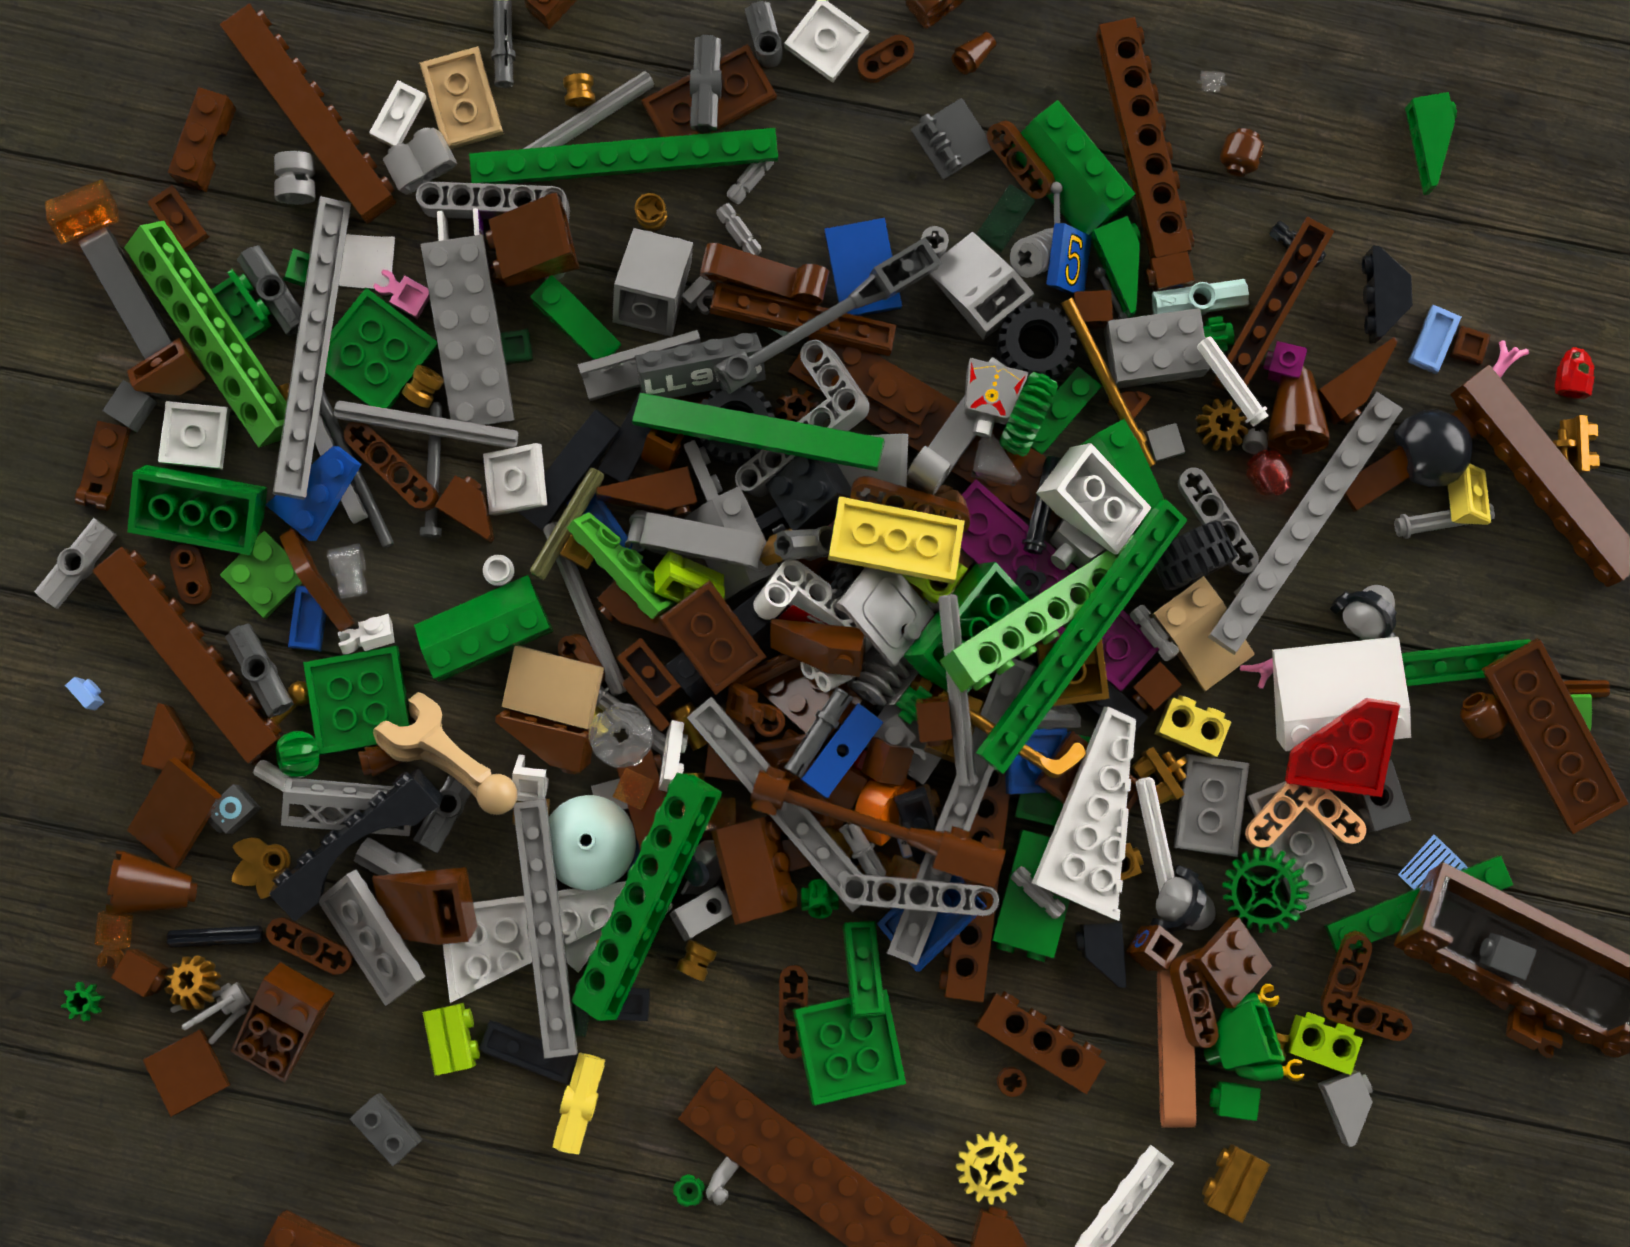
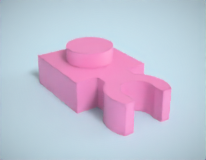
[373,270,430,319]

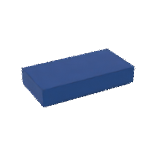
[288,586,326,652]

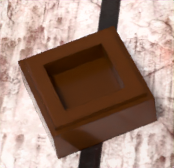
[1450,326,1491,366]

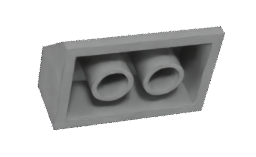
[685,486,779,601]

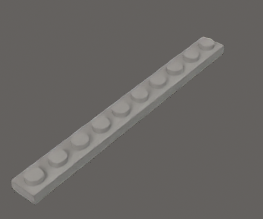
[273,196,351,500]
[1208,392,1403,655]
[887,659,1034,965]

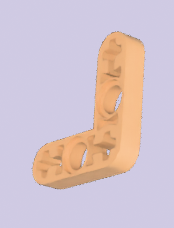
[1245,783,1366,848]

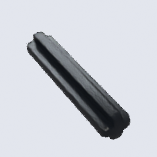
[167,926,263,948]

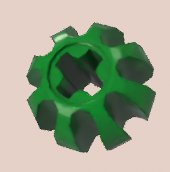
[276,731,319,778]

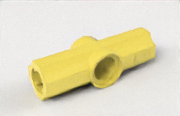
[552,1053,606,1155]

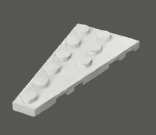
[1032,707,1136,921]
[443,881,626,1003]

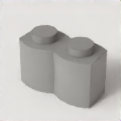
[383,127,458,195]

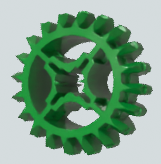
[999,372,1058,457]
[1222,847,1310,933]

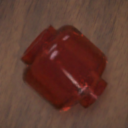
[1246,449,1293,496]

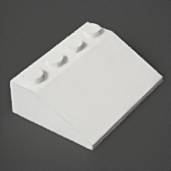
[1272,637,1411,751]

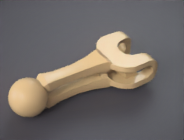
[373,692,517,815]

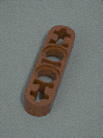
[344,421,438,511]
[851,476,970,533]

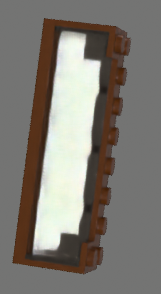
[1394,862,1630,1058]

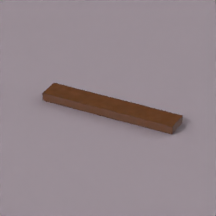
[709,282,896,356]
[1344,409,1478,512]

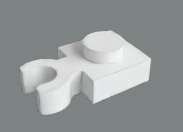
[338,614,395,654]

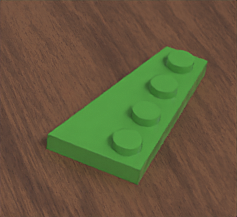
[567,512,678,619]

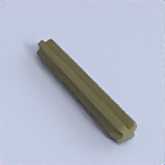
[530,468,604,580]

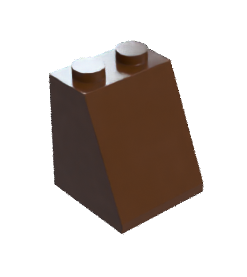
[486,192,580,287]

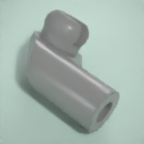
[706,1156,740,1205]

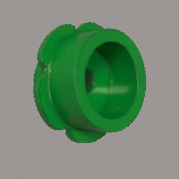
[673,1174,705,1207]

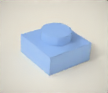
[65,677,104,711]

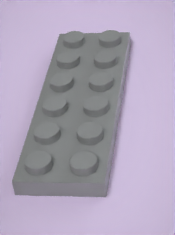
[421,234,515,425]

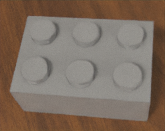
[1104,308,1210,388]

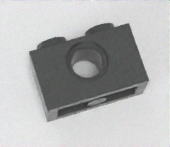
[1351,760,1411,832]
[350,1093,423,1166]

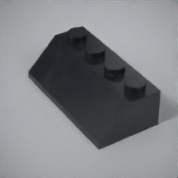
[665,587,784,707]

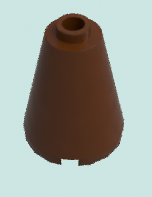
[1267,366,1330,455]
[106,850,198,914]

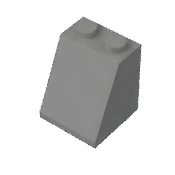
[613,228,693,337]
[837,434,908,506]

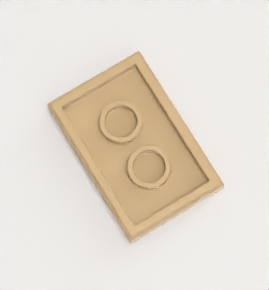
[420,46,504,150]
[502,646,604,729]

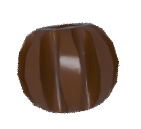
[774,387,820,422]

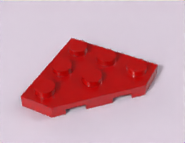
[1285,698,1400,797]

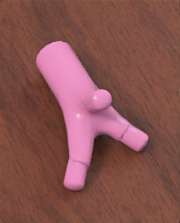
[1493,341,1529,378]
[1240,658,1273,689]

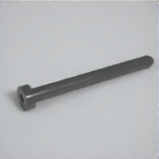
[420,402,443,538]

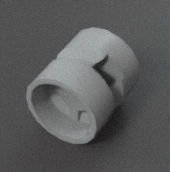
[274,151,315,205]

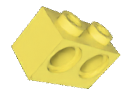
[1155,695,1231,758]

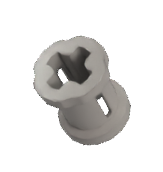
[921,226,949,258]

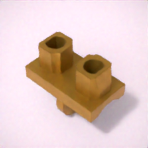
[1552,415,1600,474]
[1131,747,1188,804]

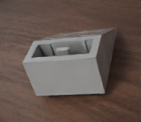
[929,232,1034,340]

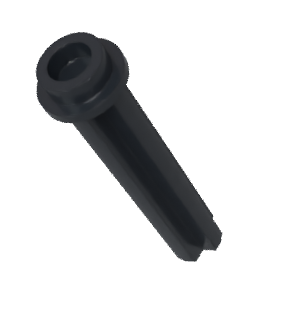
[1022,456,1061,555]

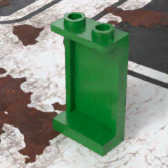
[991,830,1070,962]

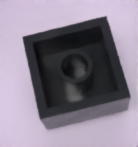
[765,456,851,530]

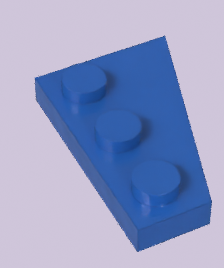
[266,446,362,541]

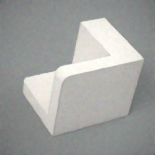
[512,754,549,801]

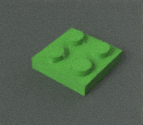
[220,531,302,619]

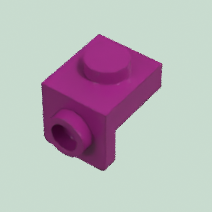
[1263,341,1307,382]

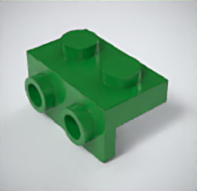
[211,269,273,343]

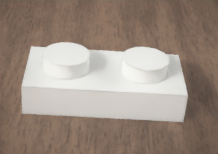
[369,80,427,147]
[658,720,688,792]

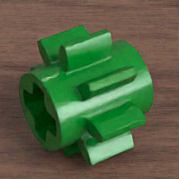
[1203,316,1235,354]
[896,686,933,725]
[801,879,839,919]
[61,981,105,1022]

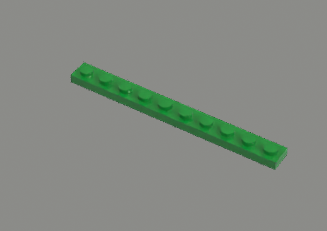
[469,128,778,184]
[976,499,1188,774]

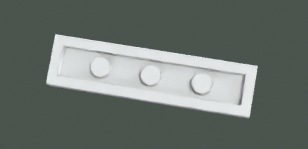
[1075,1145,1174,1247]

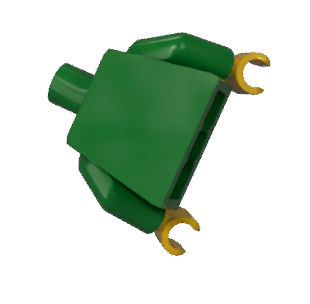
[1204,984,1304,1082]

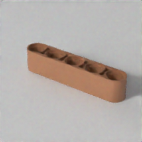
[1157,969,1196,1128]

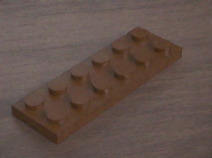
[1481,638,1629,834]

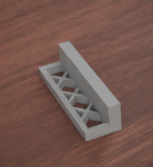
[578,330,701,401]
[281,777,411,836]

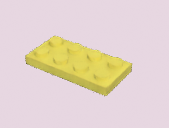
[828,496,965,584]

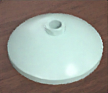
[549,795,636,890]

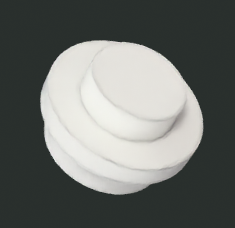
[483,555,514,586]

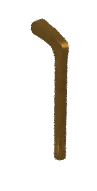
[940,691,1086,778]

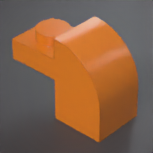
[855,778,916,846]

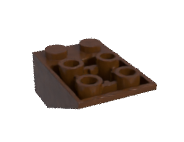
[372,867,477,945]
[231,962,335,1083]

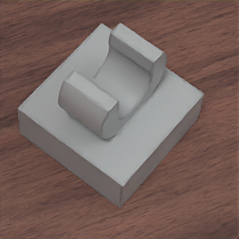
[682,276,714,315]

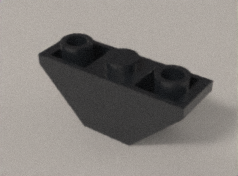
[1361,246,1413,344]

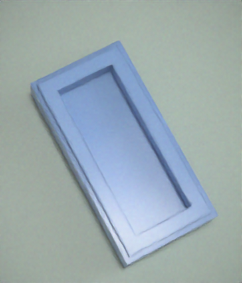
[1408,305,1461,374]

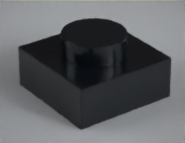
[617,988,650,1021]

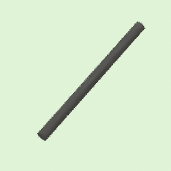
[320,389,394,549]

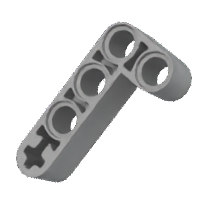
[640,513,764,569]

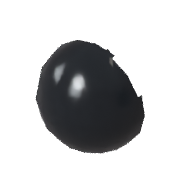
[1394,409,1473,487]

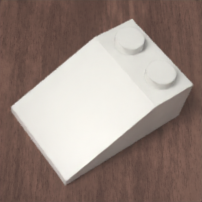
[1036,443,1151,554]

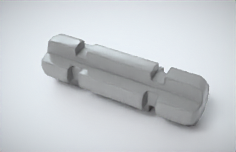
[727,161,774,204]
[716,203,762,256]
[1130,605,1179,661]
[1011,866,1066,919]

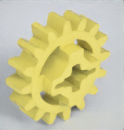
[956,1132,1027,1204]

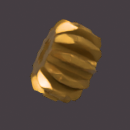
[1196,399,1249,452]
[164,955,222,1011]

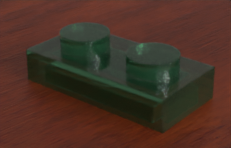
[976,184,1035,253]

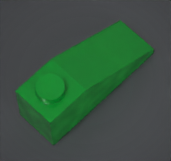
[1405,92,1457,195]
[1091,216,1141,318]
[530,275,622,360]

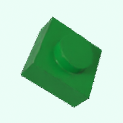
[283,249,310,287]

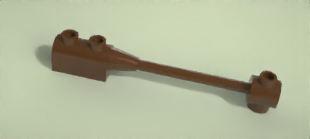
[750,766,1006,888]

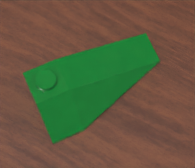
[1080,419,1179,533]

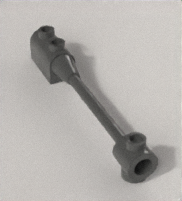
[714,237,942,393]

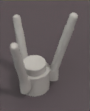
[170,982,250,1044]

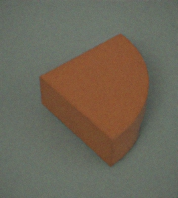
[1107,391,1151,419]

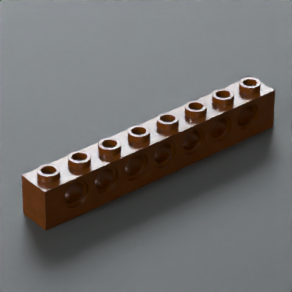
[1096,17,1194,261]
[939,769,1010,1002]

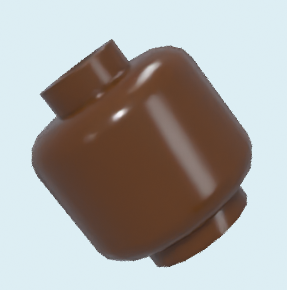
[1220,128,1264,177]
[1460,692,1508,739]

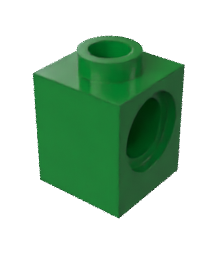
[1209,1081,1261,1121]

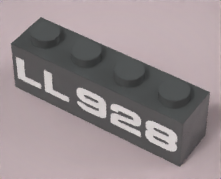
[635,332,766,398]

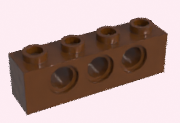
[974,991,1106,1095]

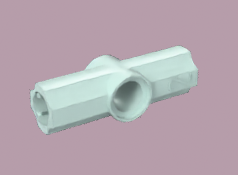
[1152,279,1249,316]

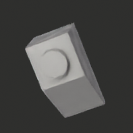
[1318,1070,1373,1147]

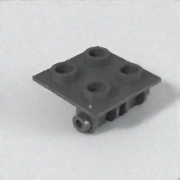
[910,98,993,180]

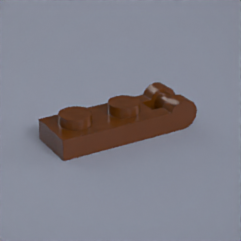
[75,421,131,511]

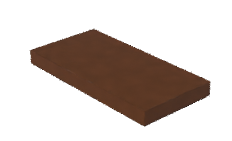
[641,44,777,137]

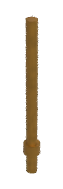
[1061,298,1156,467]

